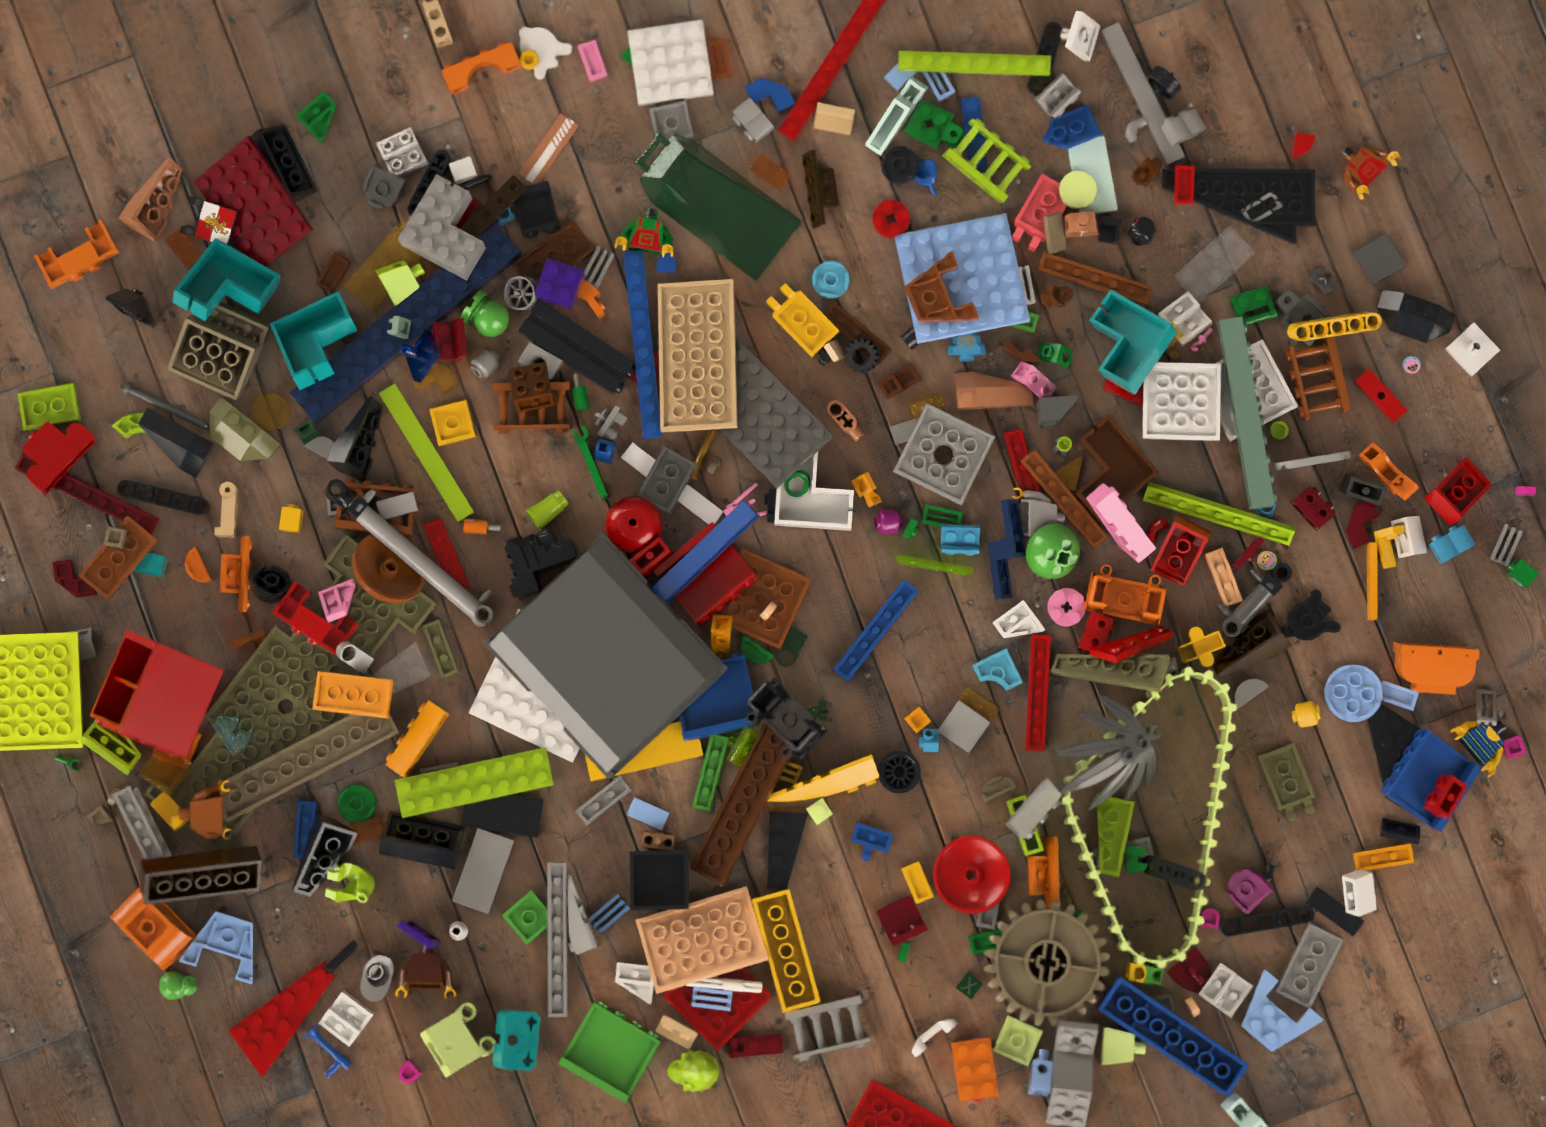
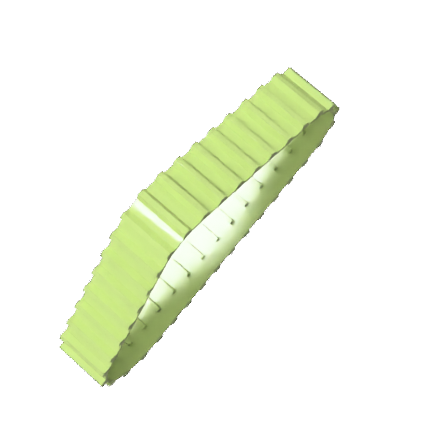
[1060,667,1237,968]

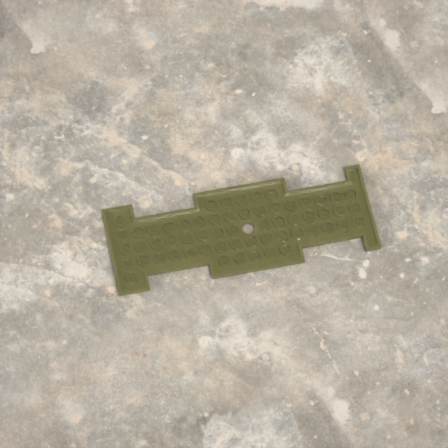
[145,535,437,850]

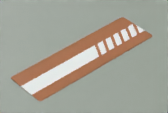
[519,113,579,184]

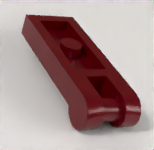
[728,1034,783,1058]

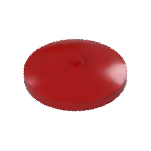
[933,836,1011,914]

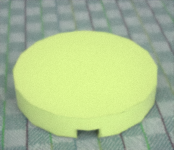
[1059,171,1097,209]

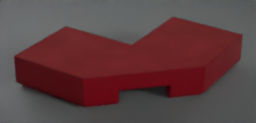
[1345,501,1380,550]
[52,560,96,598]

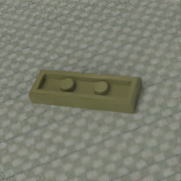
[422,619,460,679]

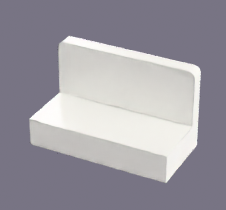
[1391,516,1427,558]

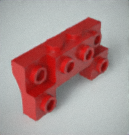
[272,581,360,656]

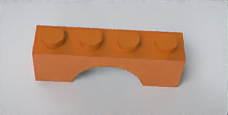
[441,42,521,95]

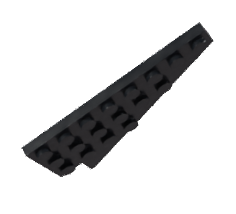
[1162,168,1315,244]

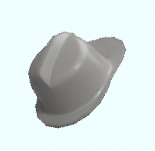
[360,955,394,1001]

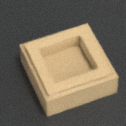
[824,340,846,362]

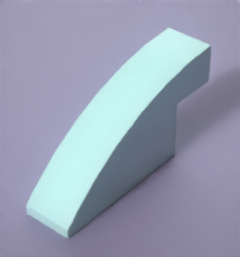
[865,77,928,156]
[1220,1092,1268,1127]

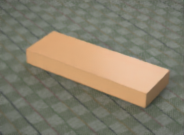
[1204,547,1243,607]

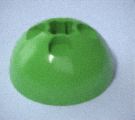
[1026,523,1080,579]

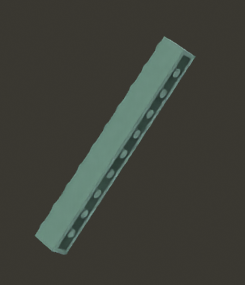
[1217,317,1277,510]

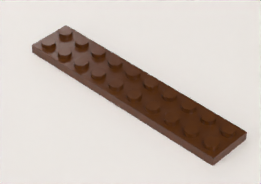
[689,713,812,887]

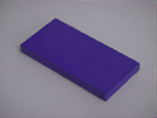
[397,920,441,949]

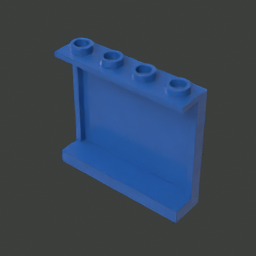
[679,653,760,742]
[1381,728,1483,832]

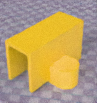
[1177,627,1226,668]

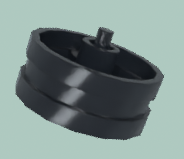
[1147,66,1182,100]

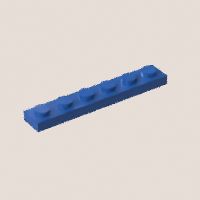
[833,580,919,682]

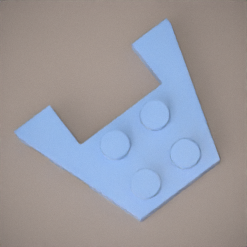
[179,911,253,984]
[1241,969,1324,1052]

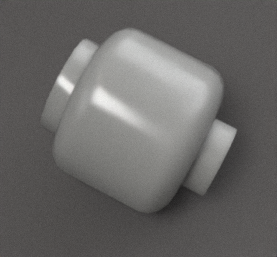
[471,350,499,378]

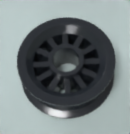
[878,751,921,794]

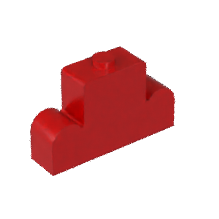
[22,422,97,496]

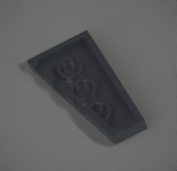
[767,812,808,890]

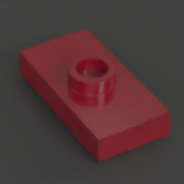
[1231,537,1265,571]

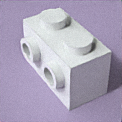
[1342,869,1376,916]

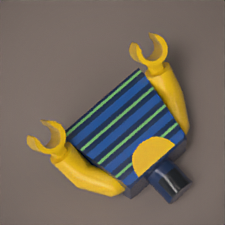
[1450,720,1507,777]

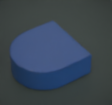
[656,253,676,274]

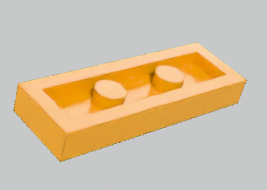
[1353,844,1414,871]

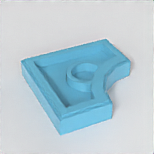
[972,648,1024,691]

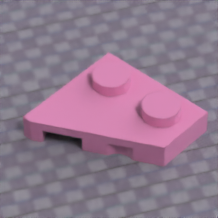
[318,578,356,622]

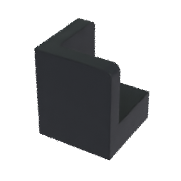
[1098,216,1122,245]

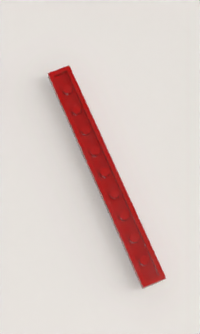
[778,0,886,142]

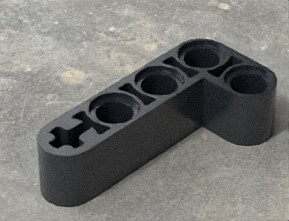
[407,150,452,217]

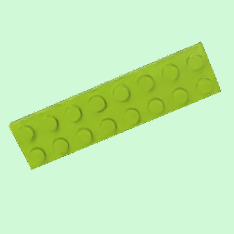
[394,747,554,818]

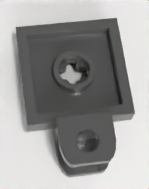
[1274,290,1332,347]

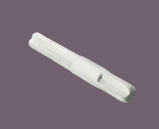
[687,977,762,993]

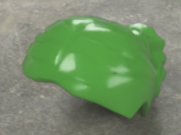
[159,971,198,1000]

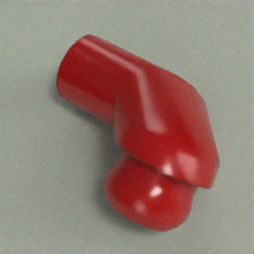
[1147,517,1169,543]

